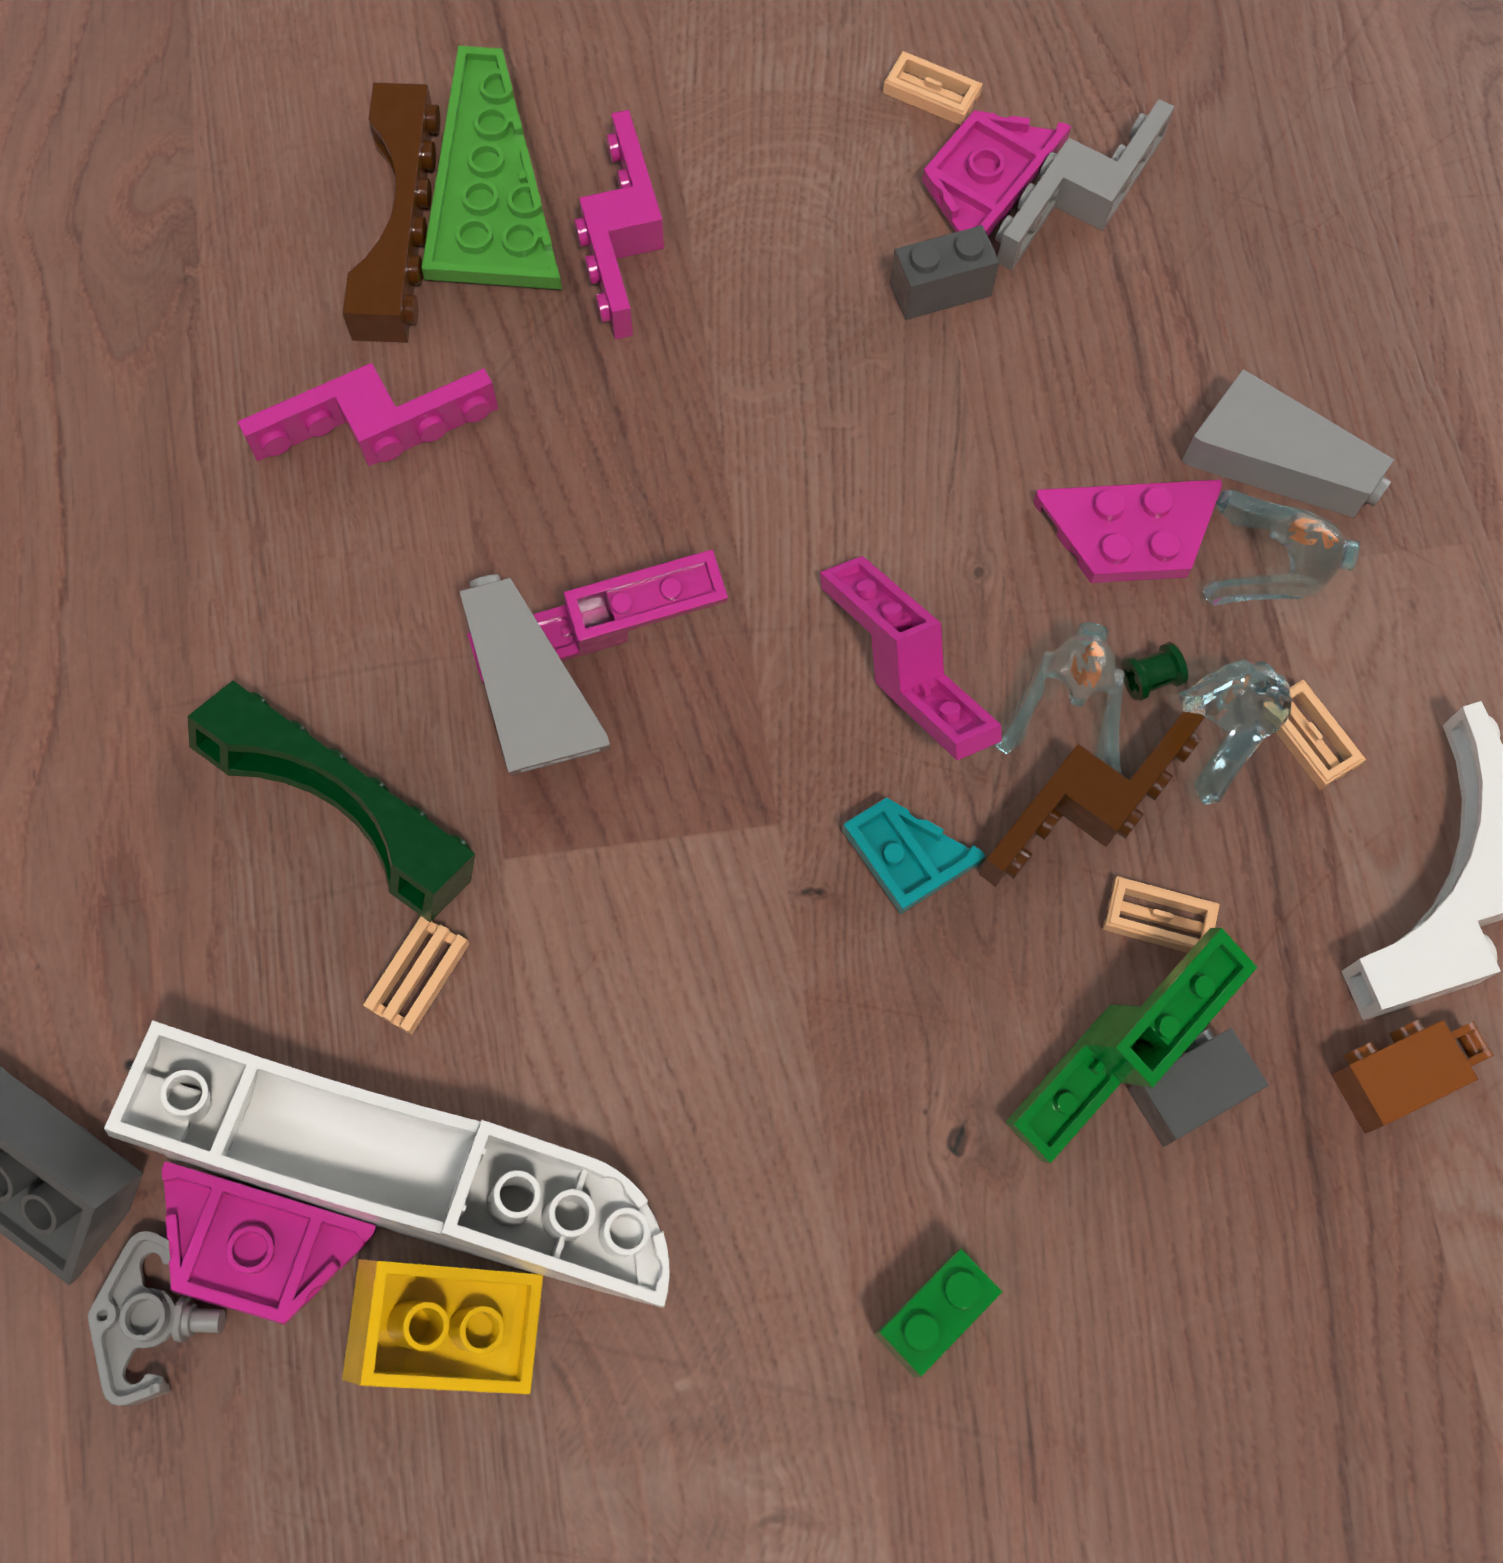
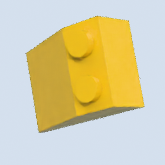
[342,1259,543,1394]

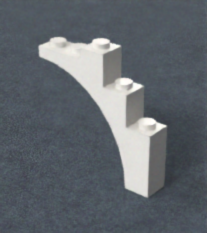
[1342,701,1503,1021]

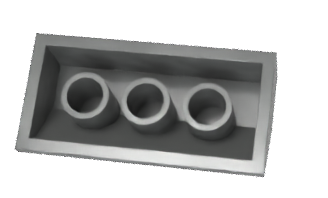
[0,1066,143,1285]

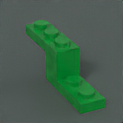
[1005,927,1258,1164]

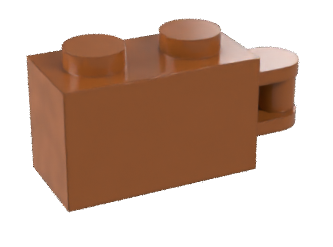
[1331,1019,1494,1134]

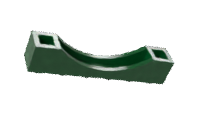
[187,680,475,922]

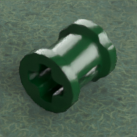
[1120,642,1188,701]

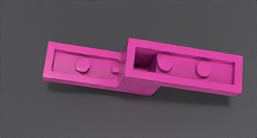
[574,110,664,339]
[237,363,498,467]
[467,549,728,684]
[820,556,1002,761]

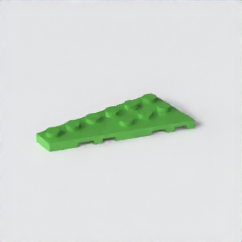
[421,46,562,290]

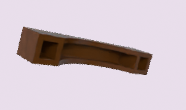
[343,82,440,343]

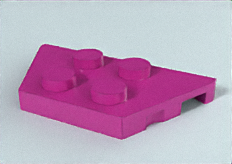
[922,110,1071,236]
[1034,480,1222,583]
[162,1161,376,1326]

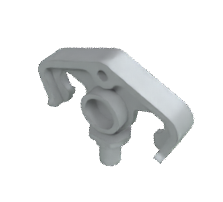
[88,1231,226,1406]

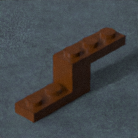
[979,705,1205,887]

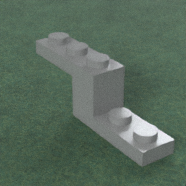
[996,99,1175,271]

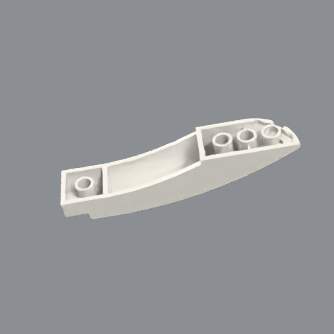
[104,1020,669,1308]

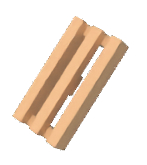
[883,51,982,125]
[1259,679,1366,791]
[1102,876,1220,953]
[363,916,469,1035]

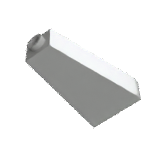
[1182,369,1394,518]
[459,574,611,776]

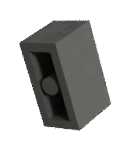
[890,225,999,320]
[1128,1028,1269,1147]

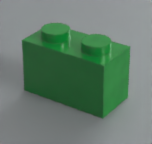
[874,1249,1003,1378]

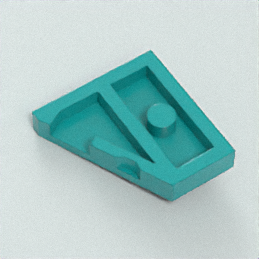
[842,797,986,915]

